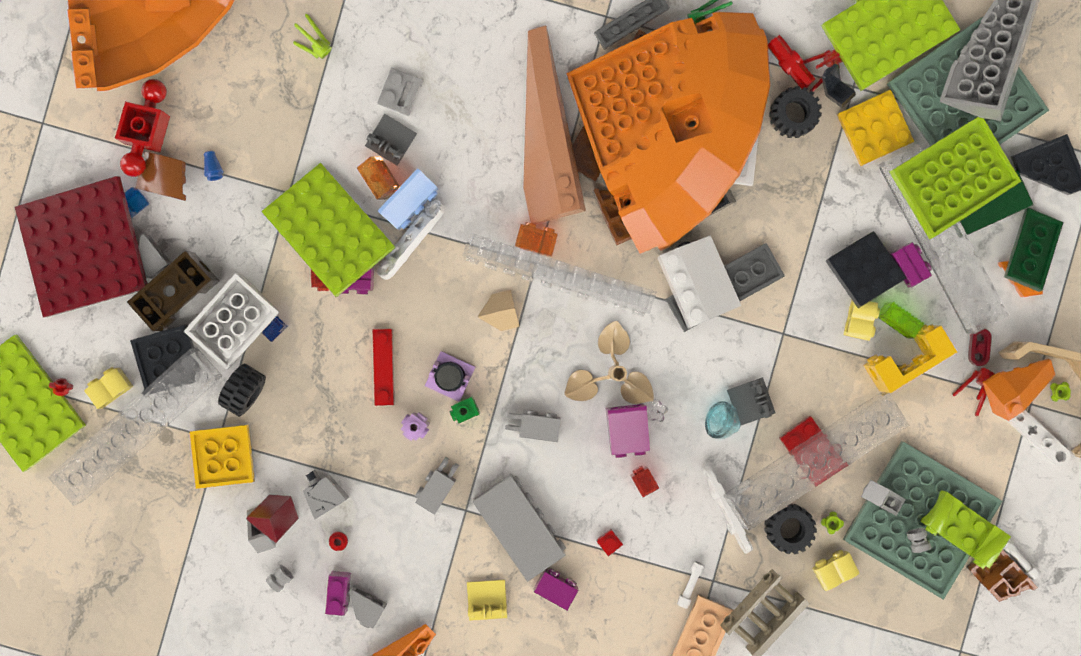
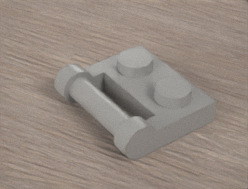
[377,67,423,116]

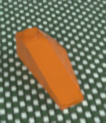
[983,359,1055,421]
[372,624,436,656]

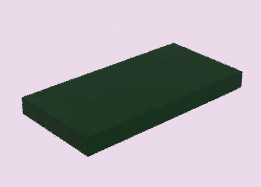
[956,170,1034,237]
[1004,208,1064,292]

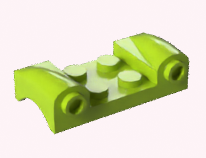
[920,490,1011,569]

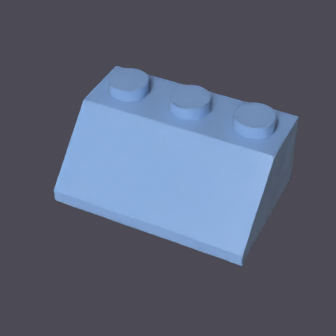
[378,169,438,230]

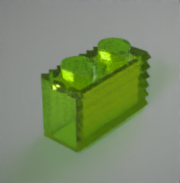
[878,302,924,339]

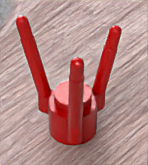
[803,49,842,92]
[952,367,995,417]

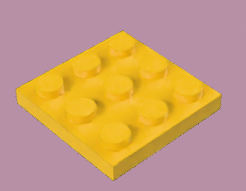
[837,90,915,167]
[190,425,255,489]

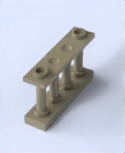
[720,569,810,656]

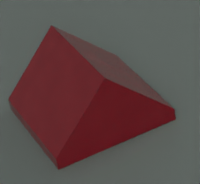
[246,494,299,543]

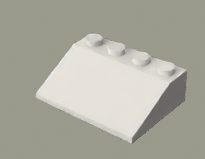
[657,235,741,328]
[184,273,279,370]

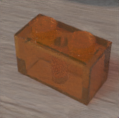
[357,156,400,200]
[515,222,558,257]

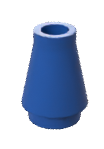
[203,151,224,181]

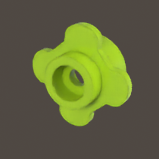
[1050,382,1071,402]
[821,511,844,534]

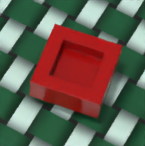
[596,529,623,557]

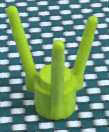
[293,14,332,59]

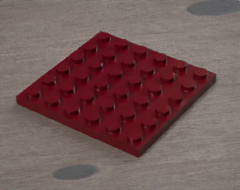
[15,176,148,318]

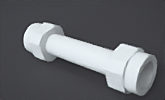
[1003,539,1041,580]
[677,561,705,609]

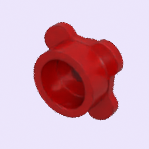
[49,378,73,396]

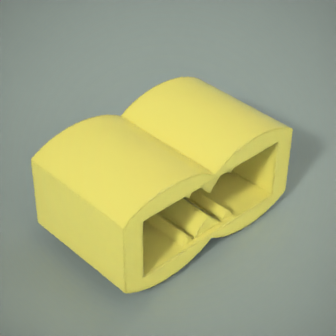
[844,300,880,341]
[84,367,133,409]
[812,550,860,591]

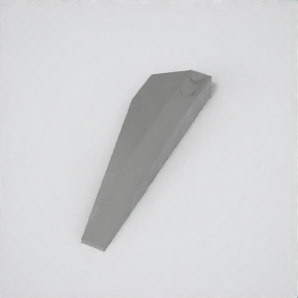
[940,0,1039,121]

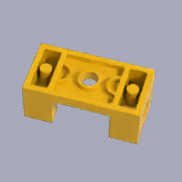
[863,324,957,393]

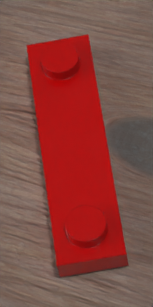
[372,329,394,406]

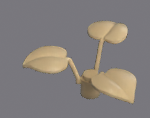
[564,321,654,404]

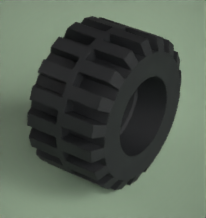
[769,86,822,138]
[218,363,266,417]
[764,503,817,555]

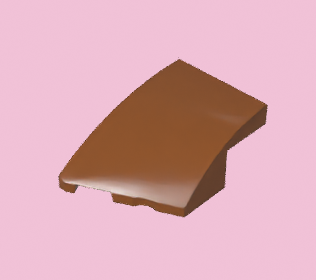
[135,152,186,201]
[593,189,632,246]
[967,550,1038,602]

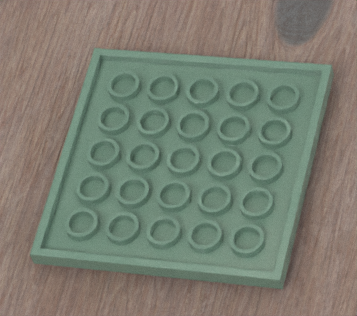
[887,16,1049,146]
[843,441,1003,600]

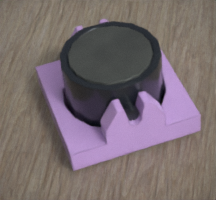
[425,351,476,402]

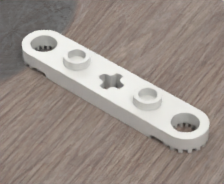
[377,200,445,280]
[1005,410,1071,466]
[702,465,753,554]

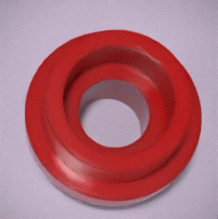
[329,532,348,551]

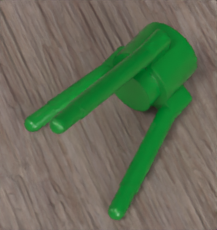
[687,0,733,24]

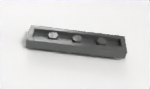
[594,0,670,50]

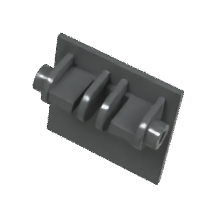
[365,114,417,166]
[727,377,776,426]

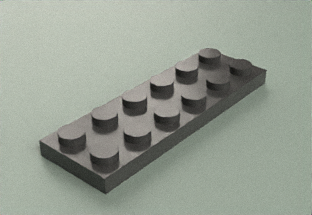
[665,243,785,332]

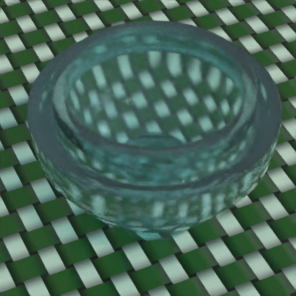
[705,401,741,440]

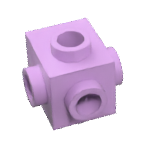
[401,412,430,441]

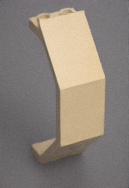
[998,341,1081,458]

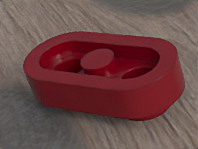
[968,328,992,366]

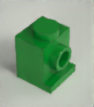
[449,396,480,424]

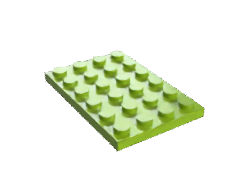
[821,0,960,91]
[889,117,1021,239]
[261,163,395,297]
[0,335,86,472]

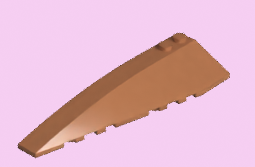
[523,25,586,225]

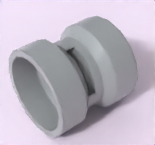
[906,528,932,553]
[266,565,293,592]

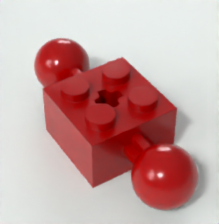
[115,79,170,177]

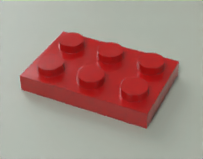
[779,416,844,485]

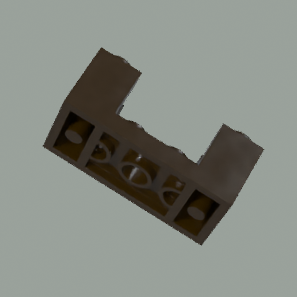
[127,250,220,331]

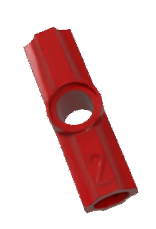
[768,35,816,89]

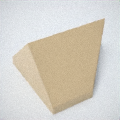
[477,290,520,331]

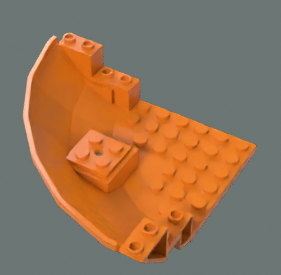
[67,0,234,91]
[566,12,770,254]

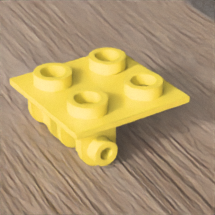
[467,580,507,621]

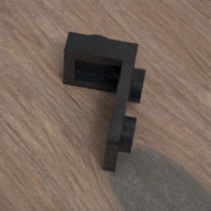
[822,63,856,108]

